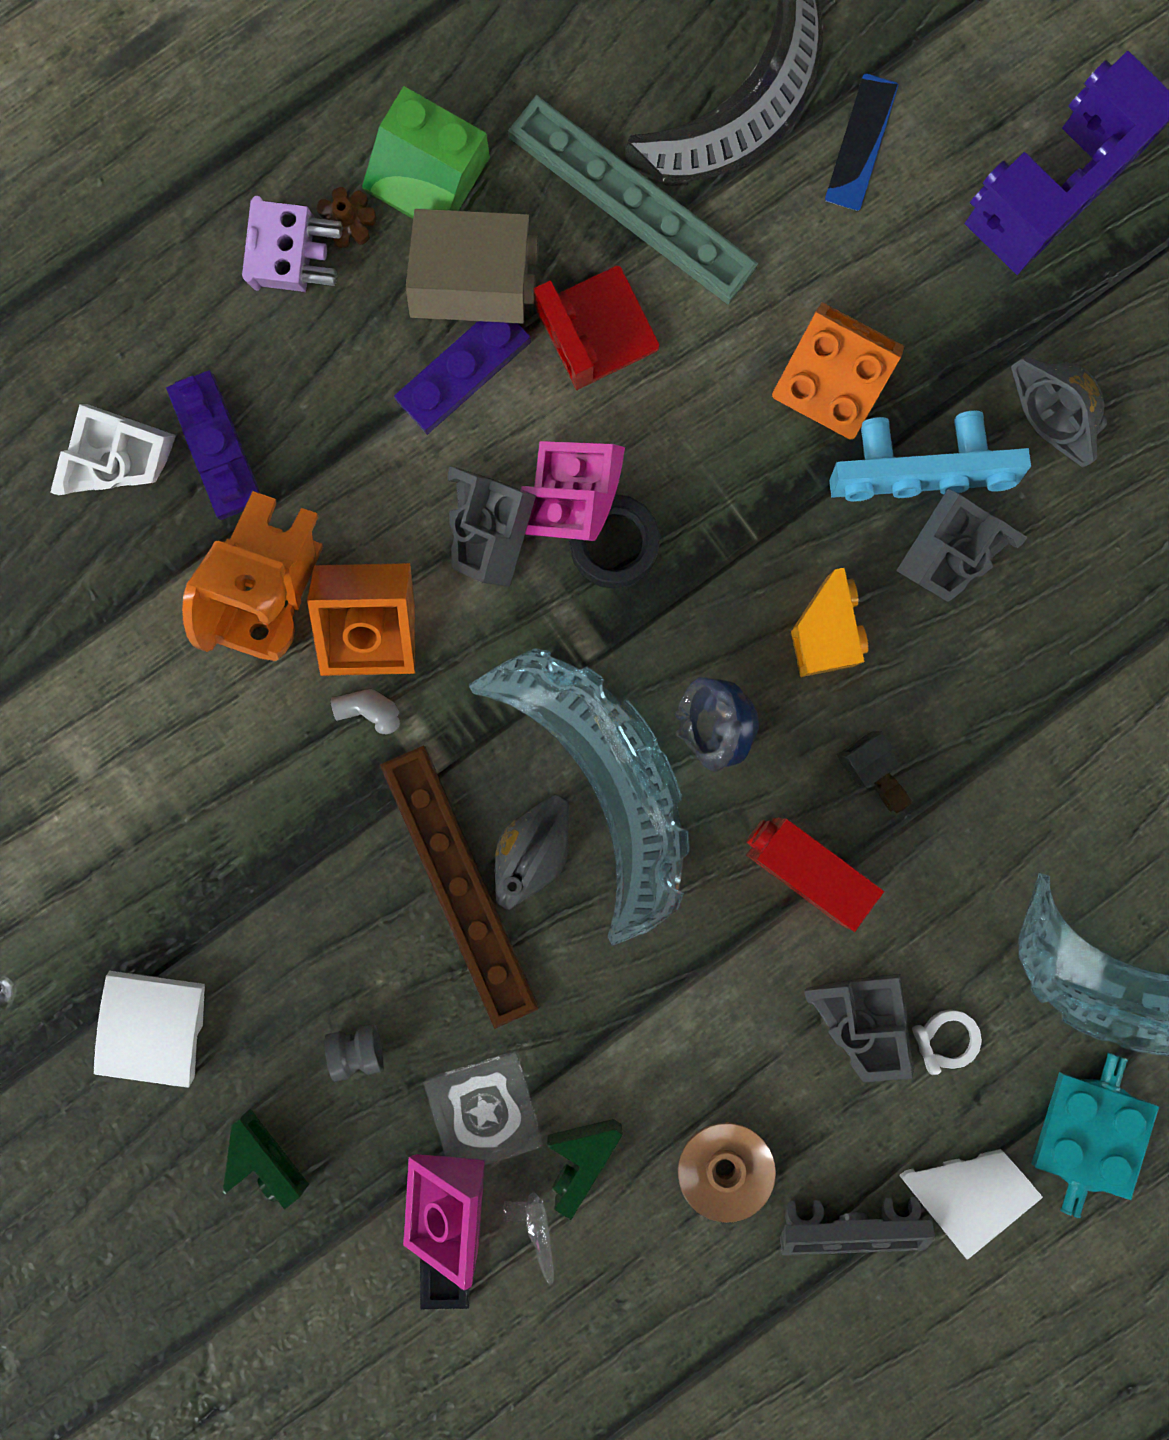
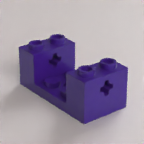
[964,51,1169,275]

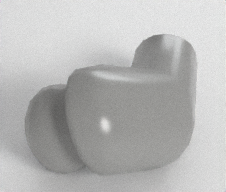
[331,689,400,735]

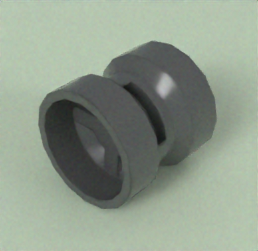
[324,1024,384,1082]

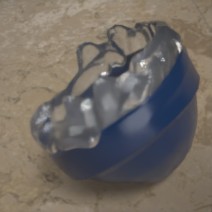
[675,676,759,772]

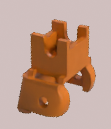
[182,491,323,661]

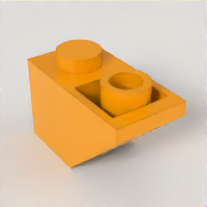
[791,568,868,677]

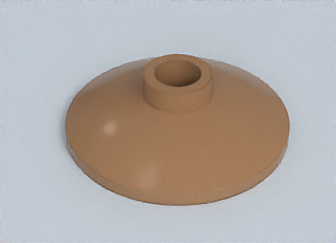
[678,1122,776,1223]

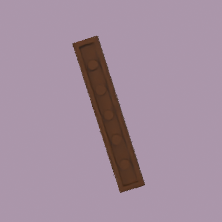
[380,745,539,1029]

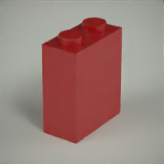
[746,817,885,932]

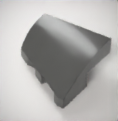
[448,466,536,587]
[805,974,915,1082]

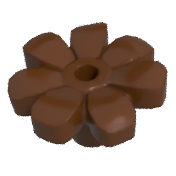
[316,187,376,248]

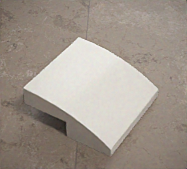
[94,971,205,1088]

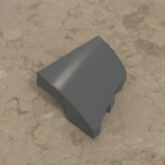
[896,489,1027,602]

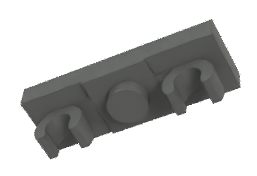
[780,1197,935,1256]

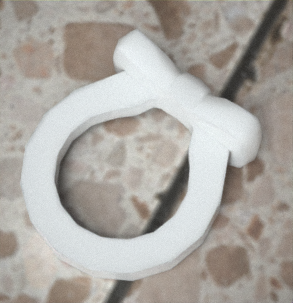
[912,1009,982,1075]

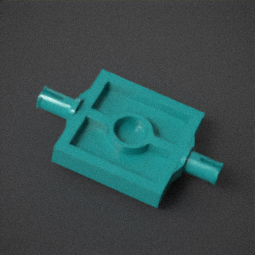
[1031,1052,1159,1218]

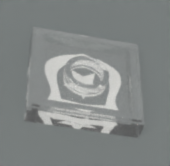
[423,1051,544,1165]

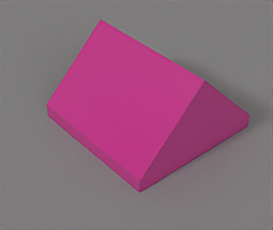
[403,1154,485,1290]

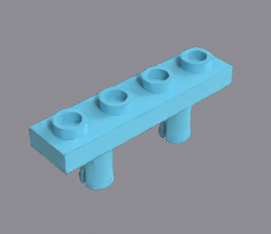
[829,411,1031,502]

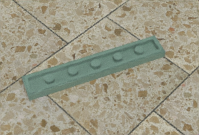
[508,95,758,305]

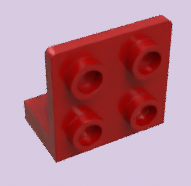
[533,266,659,391]

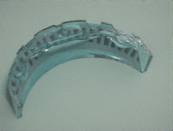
[469,648,689,946]
[1018,873,1169,1056]

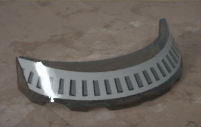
[625,0,823,186]

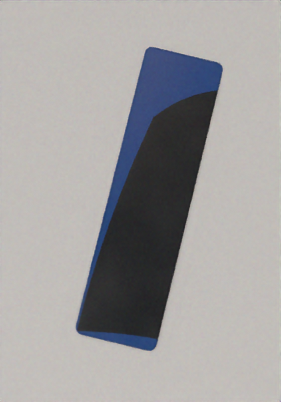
[825,74,898,211]

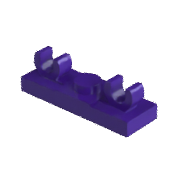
[166,370,261,520]

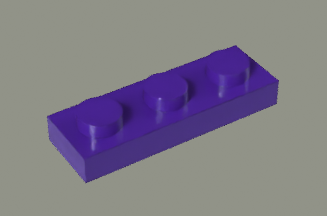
[394,321,531,435]

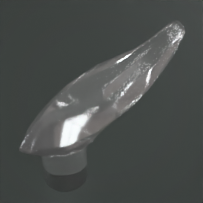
[503,1192,554,1285]

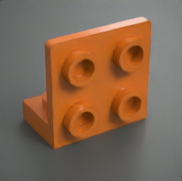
[772,302,905,440]

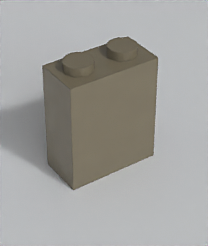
[406,209,538,324]

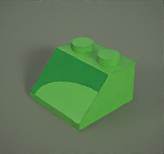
[362,86,490,219]

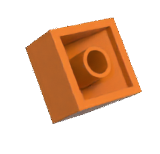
[307,563,416,676]

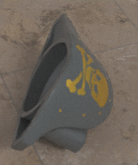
[1011,357,1107,468]
[495,794,569,910]

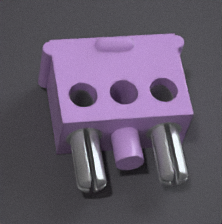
[242,196,343,292]

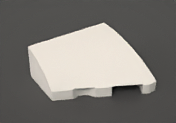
[50,404,176,495]
[899,1149,1043,1260]

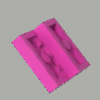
[521,441,625,541]

